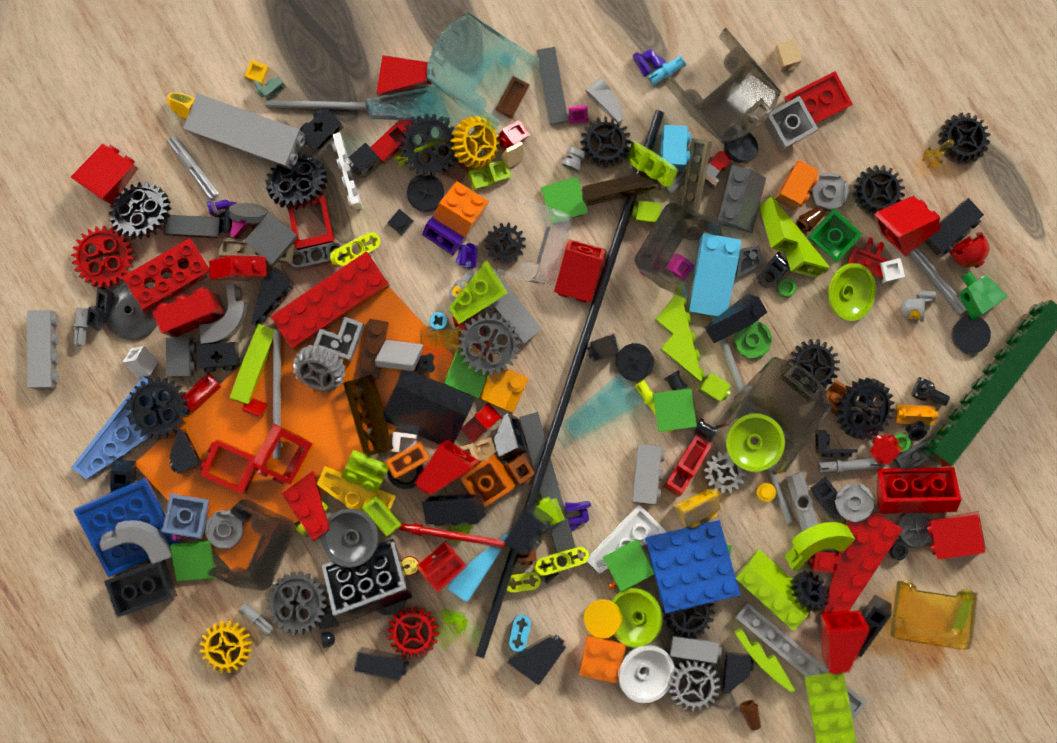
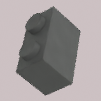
[166,337,196,377]

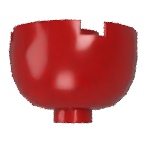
[949,232,990,268]

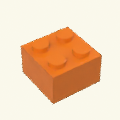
[775,160,819,211]
[433,181,489,238]
[459,453,517,507]
[579,634,626,684]

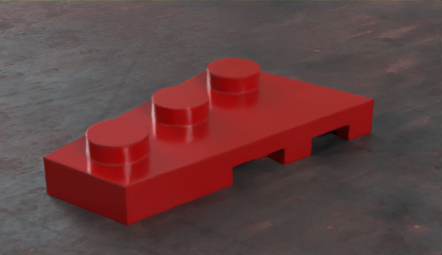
[281,471,330,541]

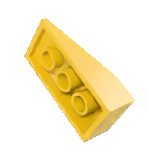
[674,489,721,529]

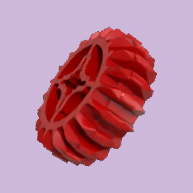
[387,606,439,659]

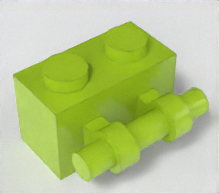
[341,450,388,493]

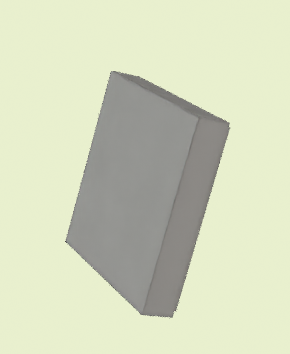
[375,340,423,371]

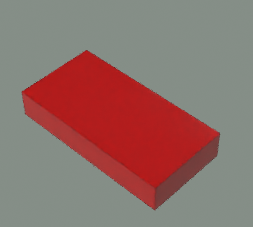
[183,372,221,412]

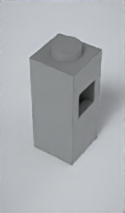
[669,634,722,663]

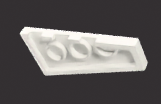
[331,133,363,210]
[587,505,667,574]

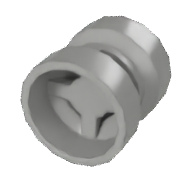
[562,146,586,172]

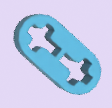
[509,614,531,652]

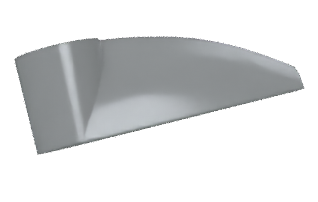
[585,78,623,125]

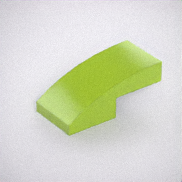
[467,160,512,191]

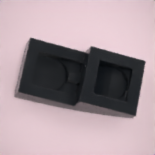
[87,288,114,330]
[810,477,839,520]

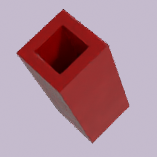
[370,117,417,165]

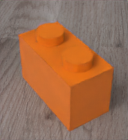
[386,442,431,478]

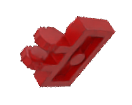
[846,237,890,279]

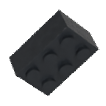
[104,559,178,618]

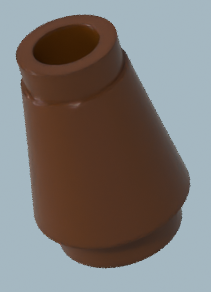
[796,206,825,232]
[739,700,761,731]

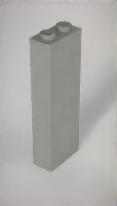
[183,93,305,170]

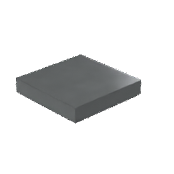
[244,212,298,266]

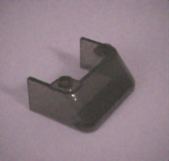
[634,203,723,299]
[208,499,296,591]

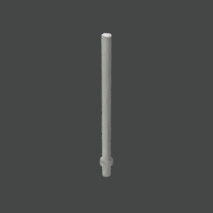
[266,100,391,113]
[273,331,283,458]

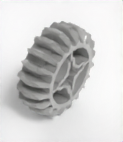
[293,344,345,393]
[668,659,720,712]

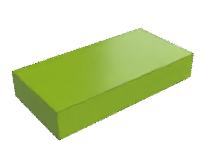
[362,495,401,537]

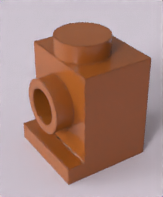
[503,454,535,486]

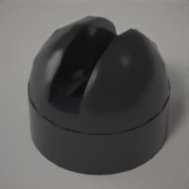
[321,632,335,648]

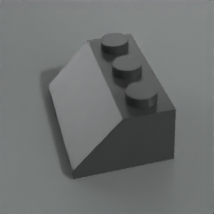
[715,165,766,233]

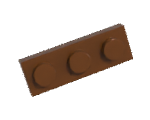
[359,319,389,379]

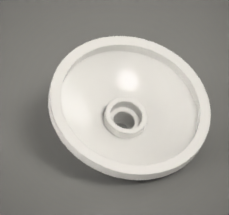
[619,645,675,703]

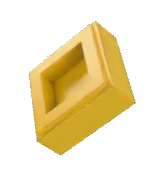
[244,60,269,85]

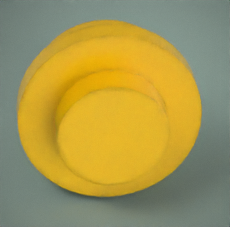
[756,483,776,502]

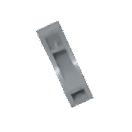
[199,282,247,344]
[99,521,171,564]

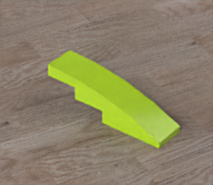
[626,141,678,188]
[230,324,277,405]
[733,628,795,692]

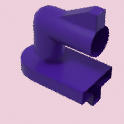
[633,49,666,77]
[207,199,236,217]
[456,243,477,269]
[565,501,591,531]

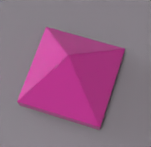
[568,105,588,124]

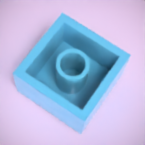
[660,125,691,172]

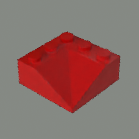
[152,287,226,338]

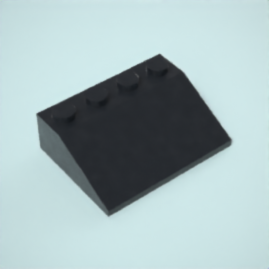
[383,370,475,444]
[322,539,413,624]

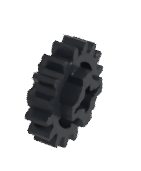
[485,222,526,264]
[790,571,830,613]

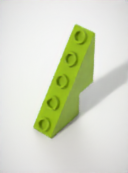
[759,196,830,278]
[654,291,705,382]

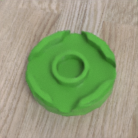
[733,321,772,359]

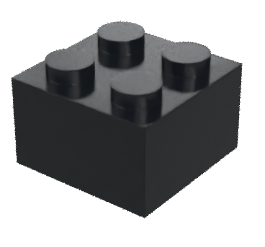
[503,505,554,555]

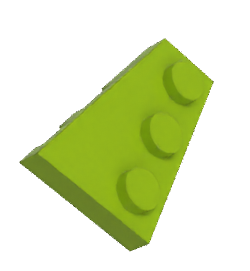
[449,260,508,324]

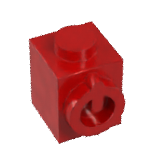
[870,433,903,465]
[808,551,838,573]

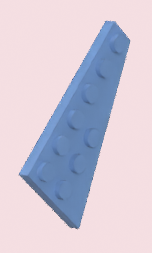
[71,376,190,479]

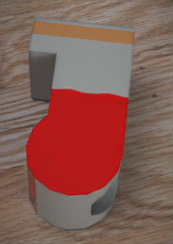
[704,151,731,189]

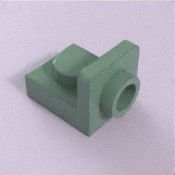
[254,76,286,100]

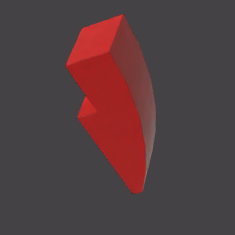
[663,435,712,497]

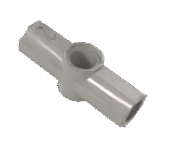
[785,472,818,531]

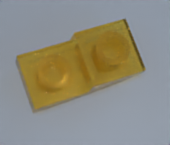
[420,328,462,350]

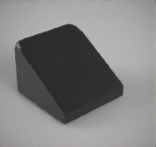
[219,211,233,233]
[230,500,256,523]

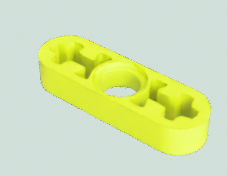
[330,232,380,266]
[534,547,589,576]

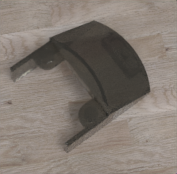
[664,28,781,143]
[716,357,833,475]

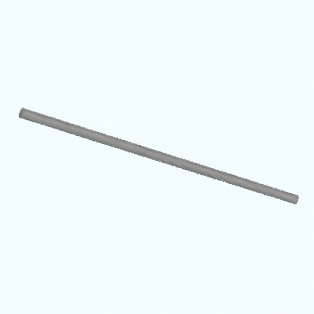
[710,316,793,524]

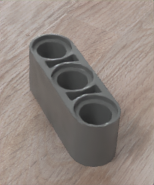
[164,215,220,238]
[290,242,345,270]

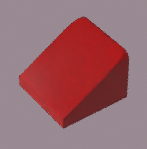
[242,398,267,417]

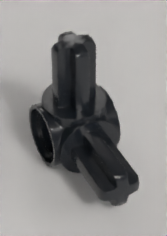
[910,377,950,406]

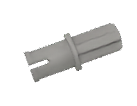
[73,307,89,346]
[238,603,274,636]

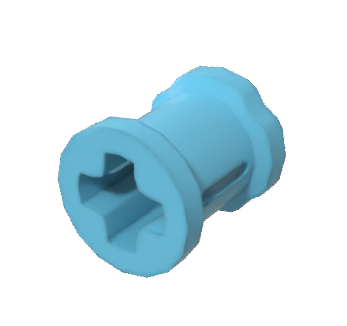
[430,312,448,331]

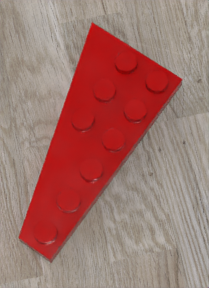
[823,510,903,613]

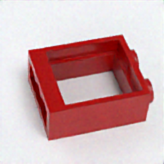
[288,195,336,250]
[252,423,313,485]
[200,440,257,494]
[416,540,467,592]

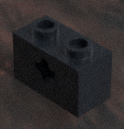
[299,107,343,153]
[348,142,382,178]
[196,342,240,372]

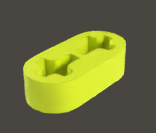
[507,572,541,592]

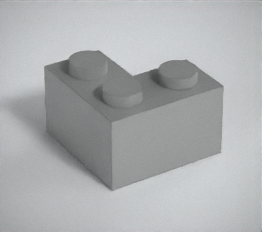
[313,317,365,361]

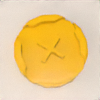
[584,599,622,639]

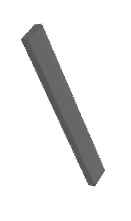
[519,412,579,565]

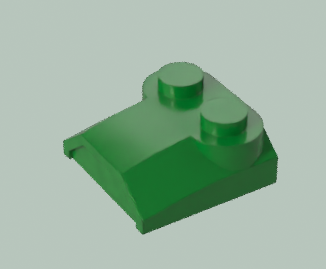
[808,208,863,263]

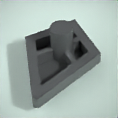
[737,246,763,278]

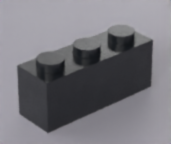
[925,198,984,255]
[422,493,486,526]

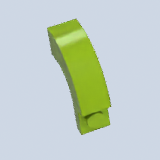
[784,522,855,571]

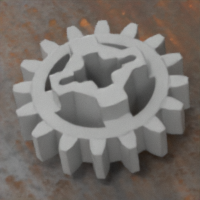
[703,452,746,493]

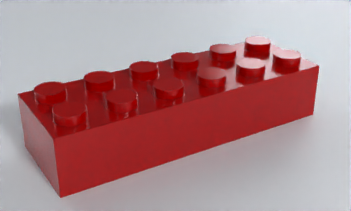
[270,251,390,350]

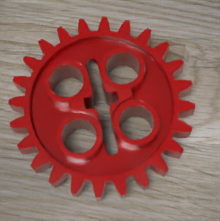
[71,226,135,288]

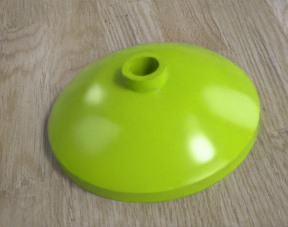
[828,263,876,321]
[726,413,785,472]
[612,588,662,647]

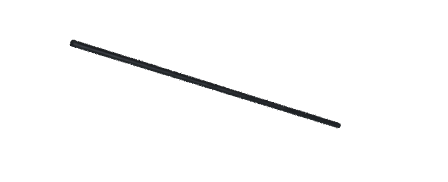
[475,110,664,659]

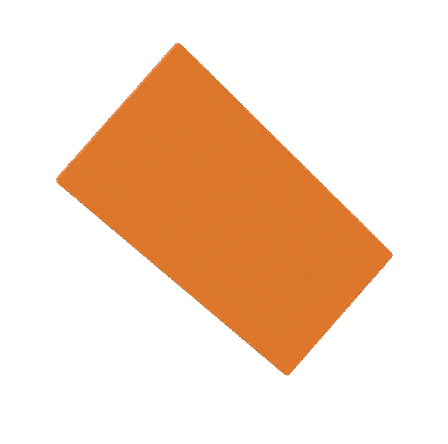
[136,287,454,575]

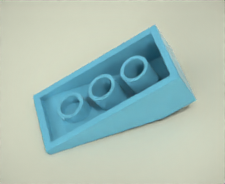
[688,233,741,317]
[448,532,509,602]

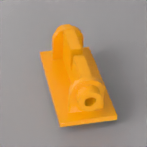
[896,404,938,425]

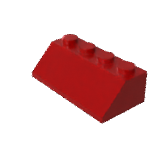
[877,467,962,514]

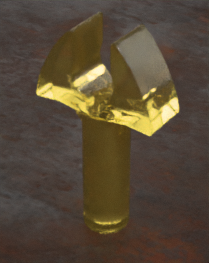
[922,139,954,167]

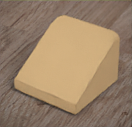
[501,142,523,168]

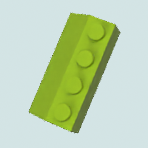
[735,548,809,631]

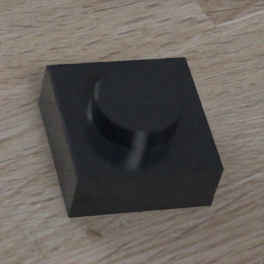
[387,209,414,236]
[319,607,340,629]

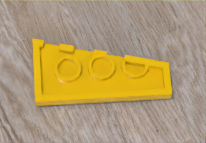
[317,466,396,531]

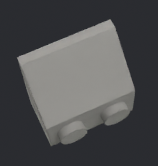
[762,96,818,152]

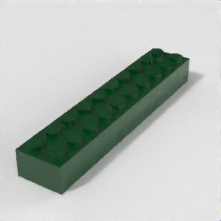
[923,300,1057,467]

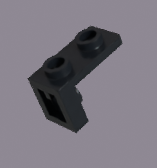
[815,430,858,457]

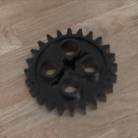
[398,114,459,176]
[265,153,328,210]
[108,182,172,240]
[125,377,190,440]
[835,377,895,440]

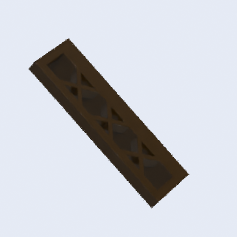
[582,172,661,206]
[343,375,394,457]

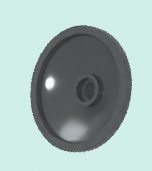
[106,283,161,340]
[321,508,379,567]

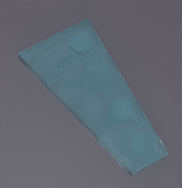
[365,86,450,122]
[562,373,644,438]

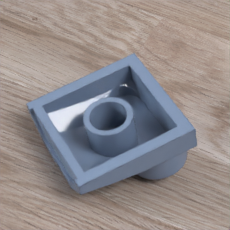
[161,494,210,539]

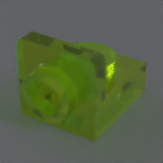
[446,523,474,544]
[440,608,468,635]

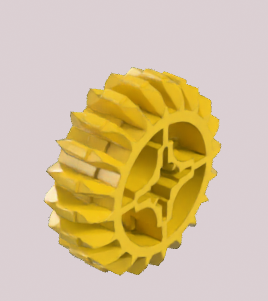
[450,116,500,168]
[199,620,252,674]

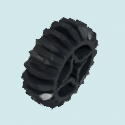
[938,113,991,164]
[580,116,632,168]
[853,165,905,217]
[788,339,840,391]
[662,603,715,638]

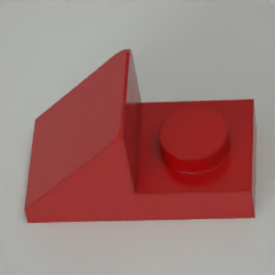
[461,403,501,443]

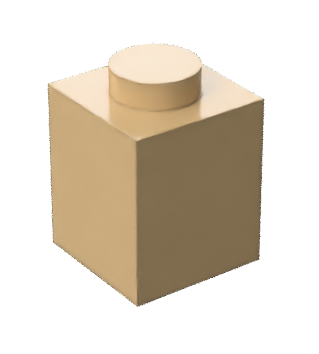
[774,39,802,71]

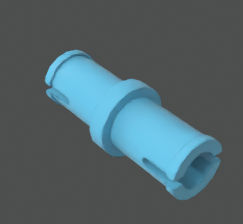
[648,55,686,86]

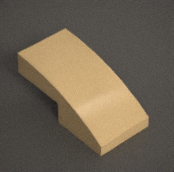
[460,437,496,461]

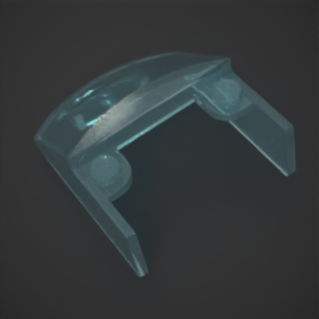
[427,12,539,128]

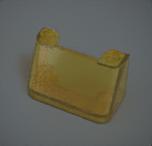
[891,580,977,650]

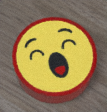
[402,556,419,576]

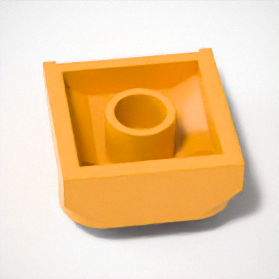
[479,368,529,413]

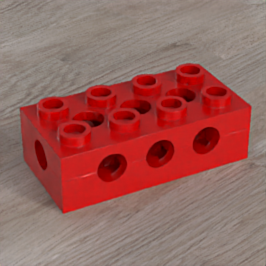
[122,238,210,314]

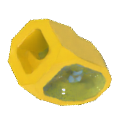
[166,93,195,120]

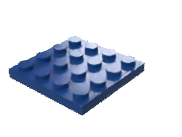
[73,477,180,577]
[645,520,741,614]

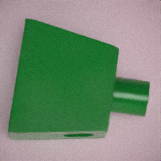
[959,271,1008,320]

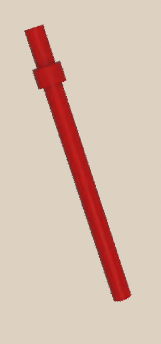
[398,523,507,548]

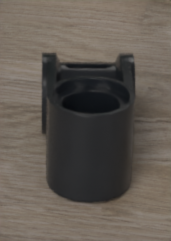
[758,251,790,288]

